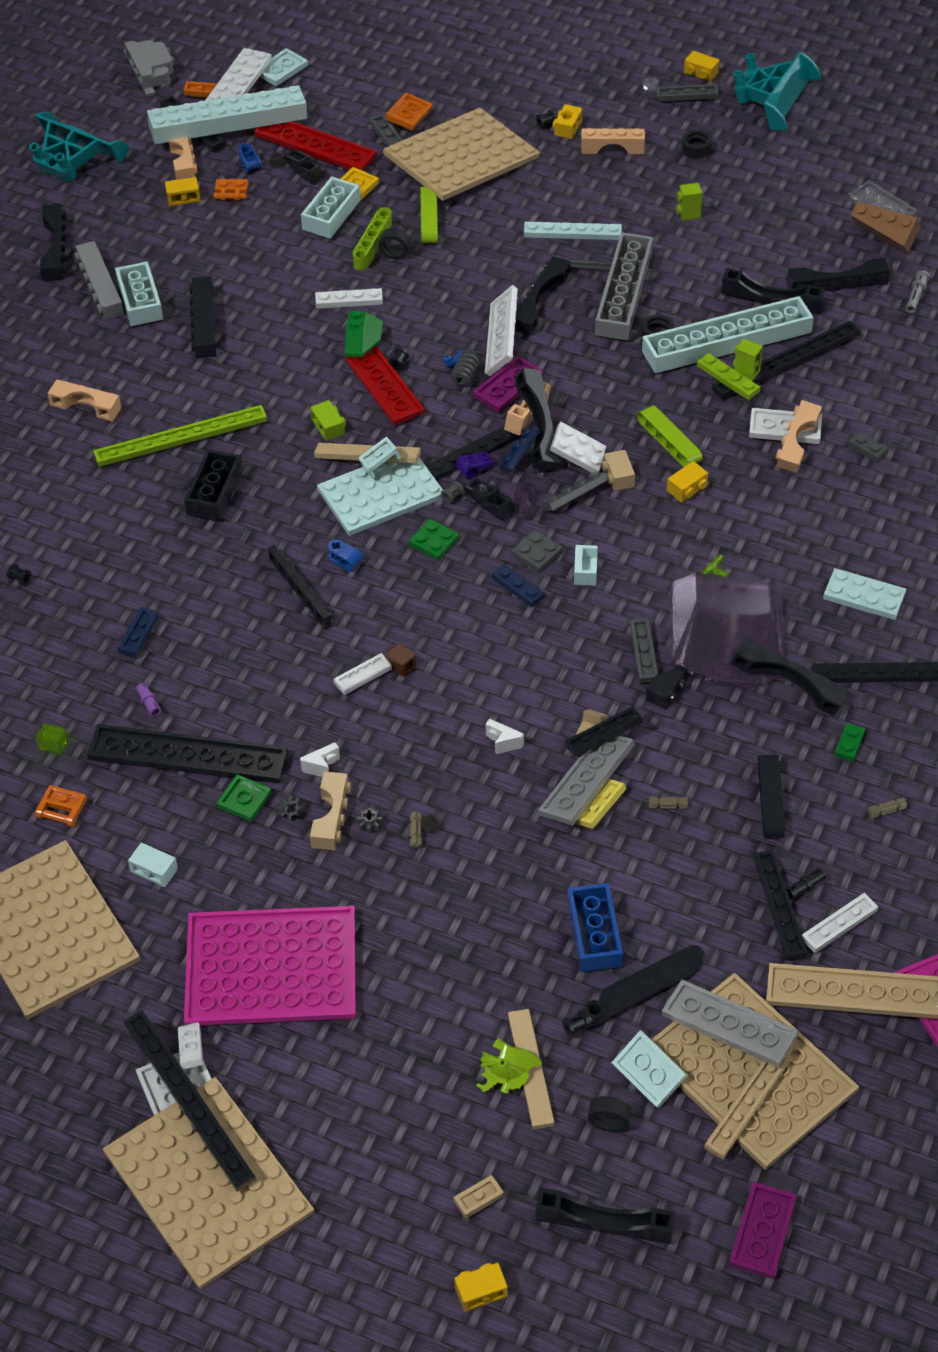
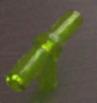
[699,555,728,580]

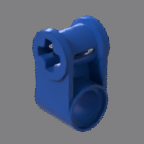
[238,143,262,173]
[328,539,363,572]

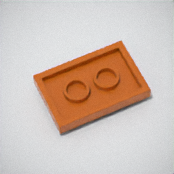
[385,93,433,131]

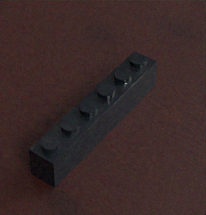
[189,276,217,358]

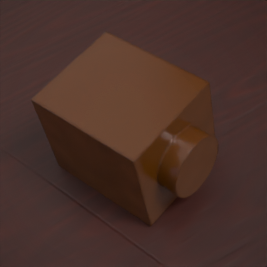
[386,643,416,677]

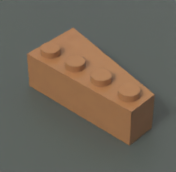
[851,201,920,255]

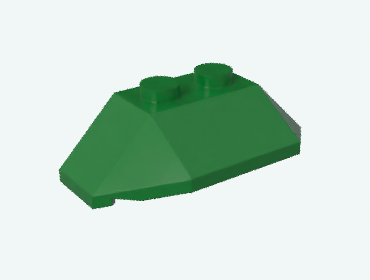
[345,311,383,357]

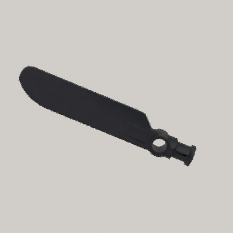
[562,945,704,1036]

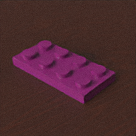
[473,356,544,413]
[729,1181,797,1280]

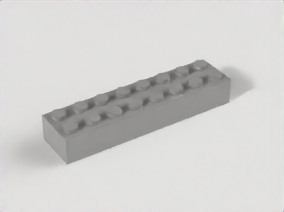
[595,232,653,340]

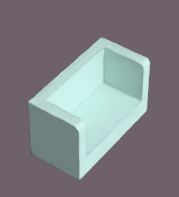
[358,436,401,479]
[574,545,598,586]
[128,843,178,887]

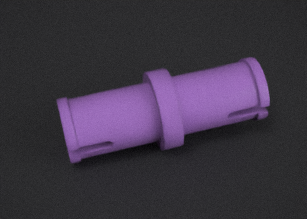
[136,683,162,717]

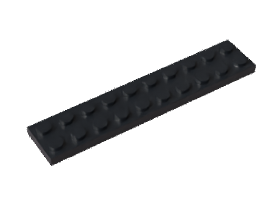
[87,724,288,783]

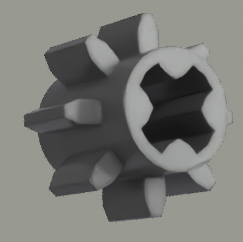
[276,793,302,820]
[357,808,382,834]

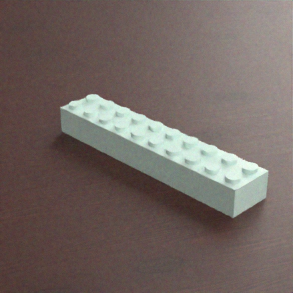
[147,86,307,144]
[642,296,814,373]

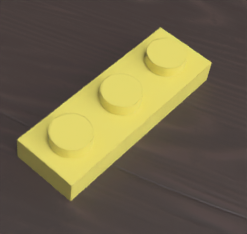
[576,779,626,829]

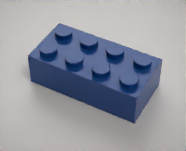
[567,883,623,972]

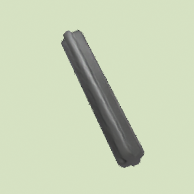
[565,259,612,271]

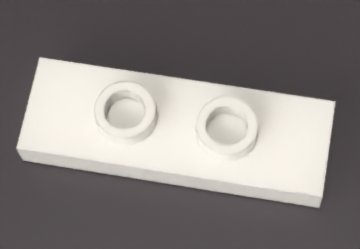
[333,653,392,695]
[178,1023,203,1070]

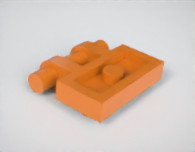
[214,179,248,201]

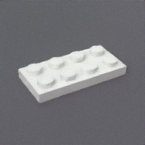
[749,408,822,444]

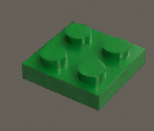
[408,519,459,561]
[217,774,272,822]

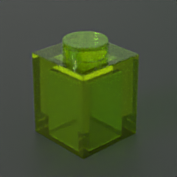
[36,723,69,755]

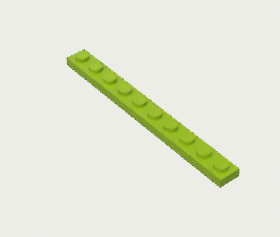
[93,405,267,467]

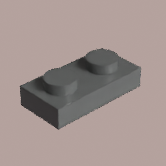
[848,431,888,463]

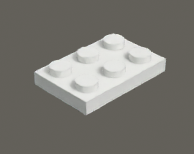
[550,422,606,473]

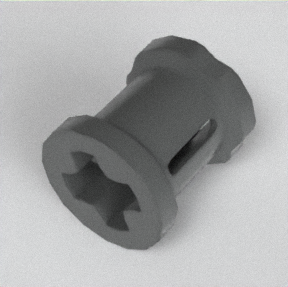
[441,481,464,504]

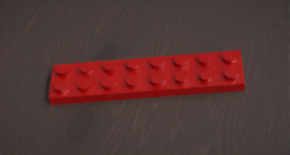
[254,121,377,171]

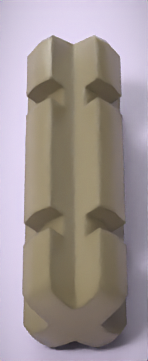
[649,796,688,809]
[868,797,907,818]
[410,811,422,849]

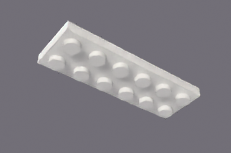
[205,48,272,101]
[485,285,518,376]

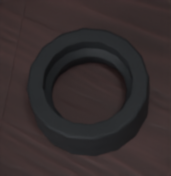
[682,130,712,158]
[378,228,411,259]
[642,315,674,337]
[588,1096,631,1132]

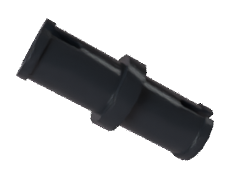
[786,867,826,900]

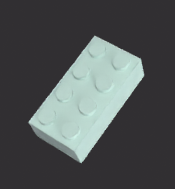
[301,177,361,239]
[115,261,163,326]

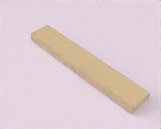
[314,443,421,463]
[508,1009,554,1130]
[704,1055,791,1159]

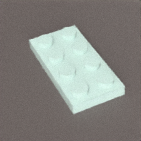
[823,568,906,620]

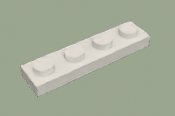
[315,288,383,309]
[802,893,878,953]

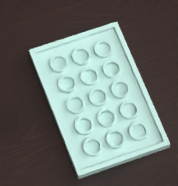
[317,457,443,536]

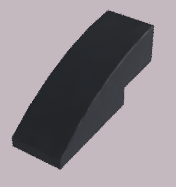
[283,149,324,183]
[464,478,515,520]

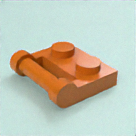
[35,785,87,827]

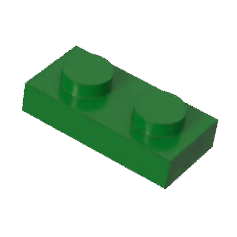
[834,723,865,762]

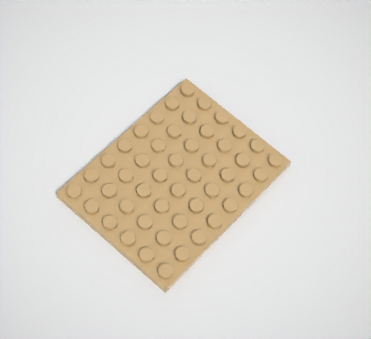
[383,108,540,201]
[0,840,141,1020]
[651,973,859,1170]
[102,1077,314,1290]

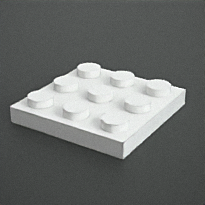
[136,1052,211,1115]

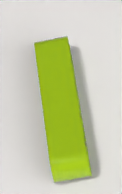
[420,187,438,244]
[353,207,392,270]
[637,405,702,467]

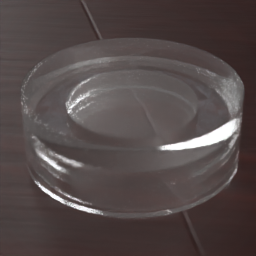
[643,78,659,92]

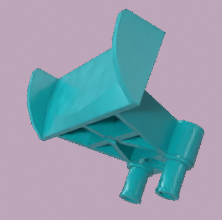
[733,52,821,130]
[29,112,130,181]

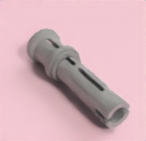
[905,270,930,314]

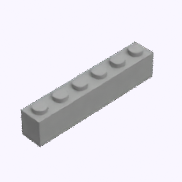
[74,241,124,320]

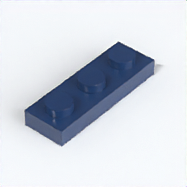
[499,426,541,472]
[492,564,545,607]
[118,607,159,657]

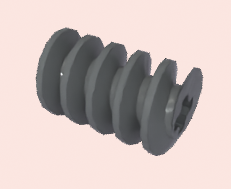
[450,350,480,387]

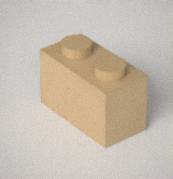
[602,450,635,491]

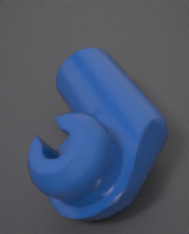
[443,350,463,367]

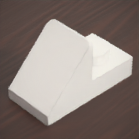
[486,719,524,754]
[300,742,340,777]

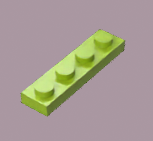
[697,353,760,400]

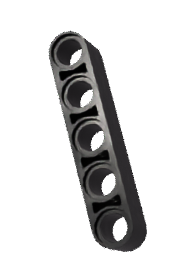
[758,755,785,838]

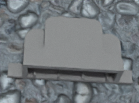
[124,40,175,97]

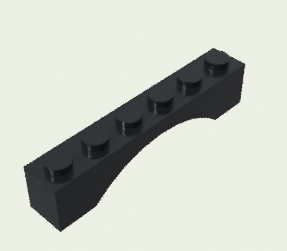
[40,203,67,282]
[514,256,571,336]
[786,258,890,291]
[721,268,825,314]
[514,367,560,471]
[646,612,721,710]
[730,637,848,716]
[536,1188,675,1244]

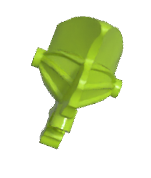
[477,1038,542,1094]

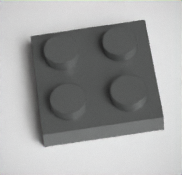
[511,530,563,573]

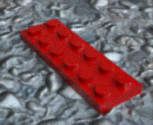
[346,346,425,426]

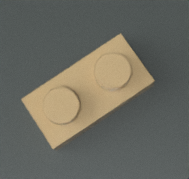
[453,1175,504,1219]

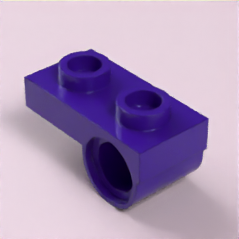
[456,452,496,480]

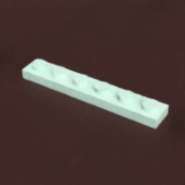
[524,222,622,240]

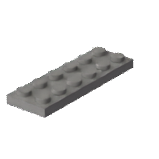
[538,735,635,826]
[662,980,798,1068]

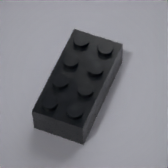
[184,449,243,521]

